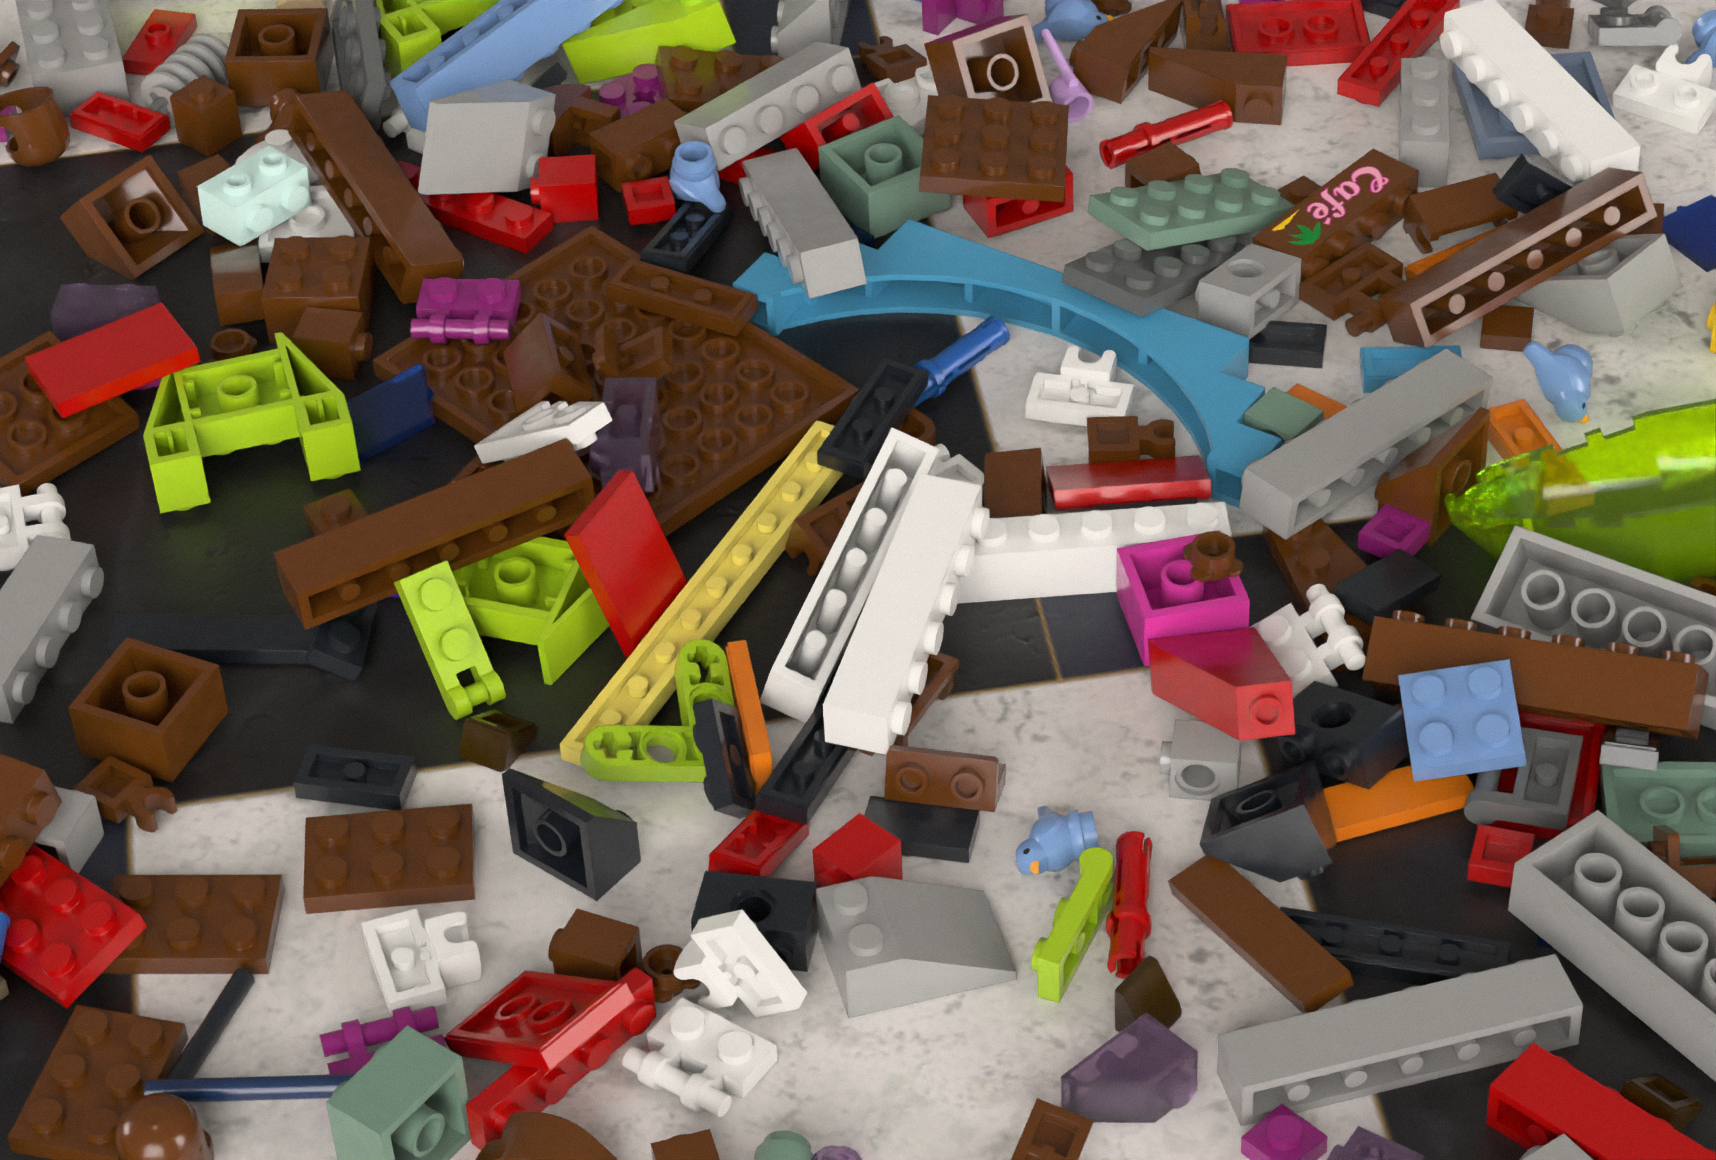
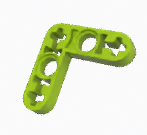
[580,639,735,783]

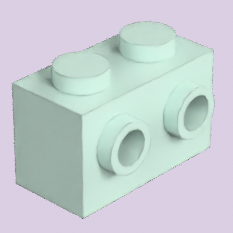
[197,145,312,247]

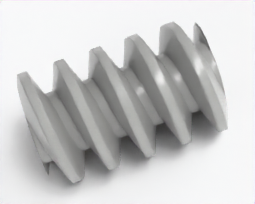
[140,33,228,128]

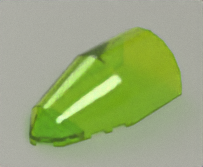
[1444,399,1716,583]

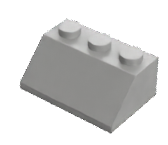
[771,0,850,59]

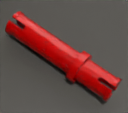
[1099,100,1233,169]
[1105,831,1153,979]

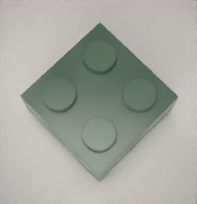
[818,115,951,240]
[326,1025,471,1160]

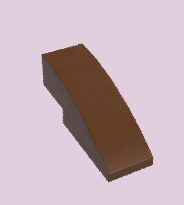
[210,240,265,326]

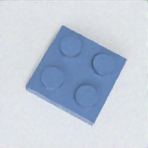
[1398,659,1527,782]

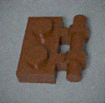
[1299,242,1406,337]

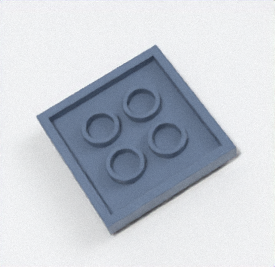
[1453,51,1615,159]

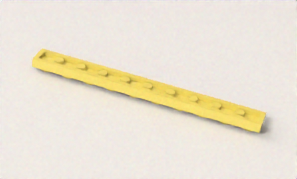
[560,420,844,767]

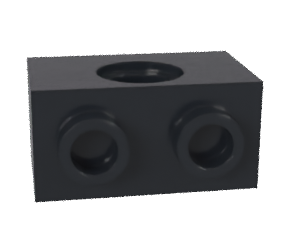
[1278,681,1409,790]
[691,871,818,972]

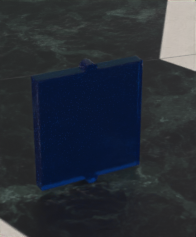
[1663,194,1716,272]
[347,363,435,463]

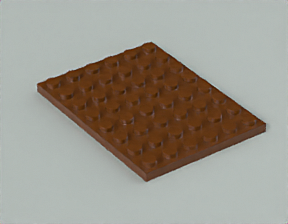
[372,225,860,537]

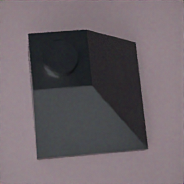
[1199,760,1337,883]
[502,768,641,901]

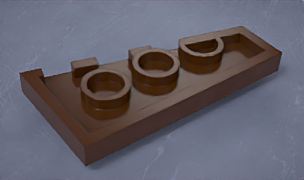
[1263,518,1413,673]

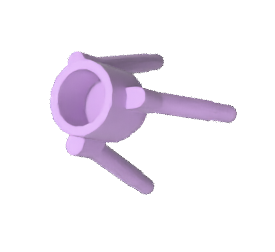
[1041,29,1093,122]

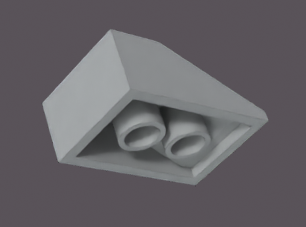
[418,79,556,195]
[1514,234,1682,337]
[816,876,1017,1018]

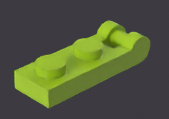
[394,560,506,720]
[1031,847,1113,1003]

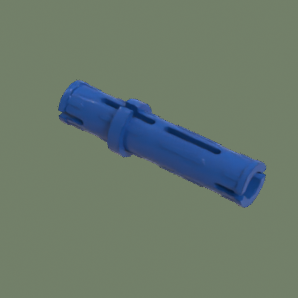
[913,316,1010,408]

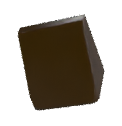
[459,709,538,772]
[1115,955,1182,1047]
[1620,1072,1703,1131]

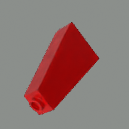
[1147,627,1295,741]

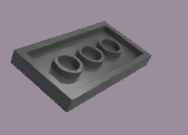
[330,0,391,132]
[1062,236,1246,317]

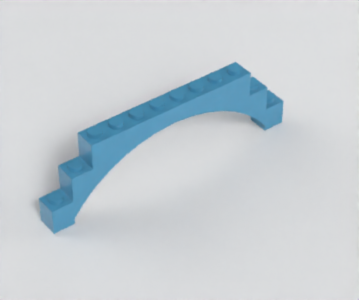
[733,219,1282,508]

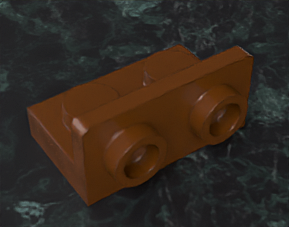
[884,745,1006,812]

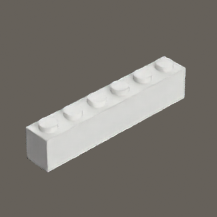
[1440,0,1641,184]
[760,428,940,723]
[823,473,989,755]
[957,502,1232,604]

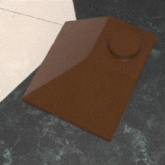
[60,154,205,280]
[1374,407,1490,547]

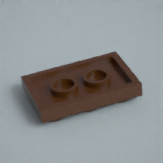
[655,46,784,113]
[303,803,475,914]
[101,874,285,974]
[8,1005,188,1160]

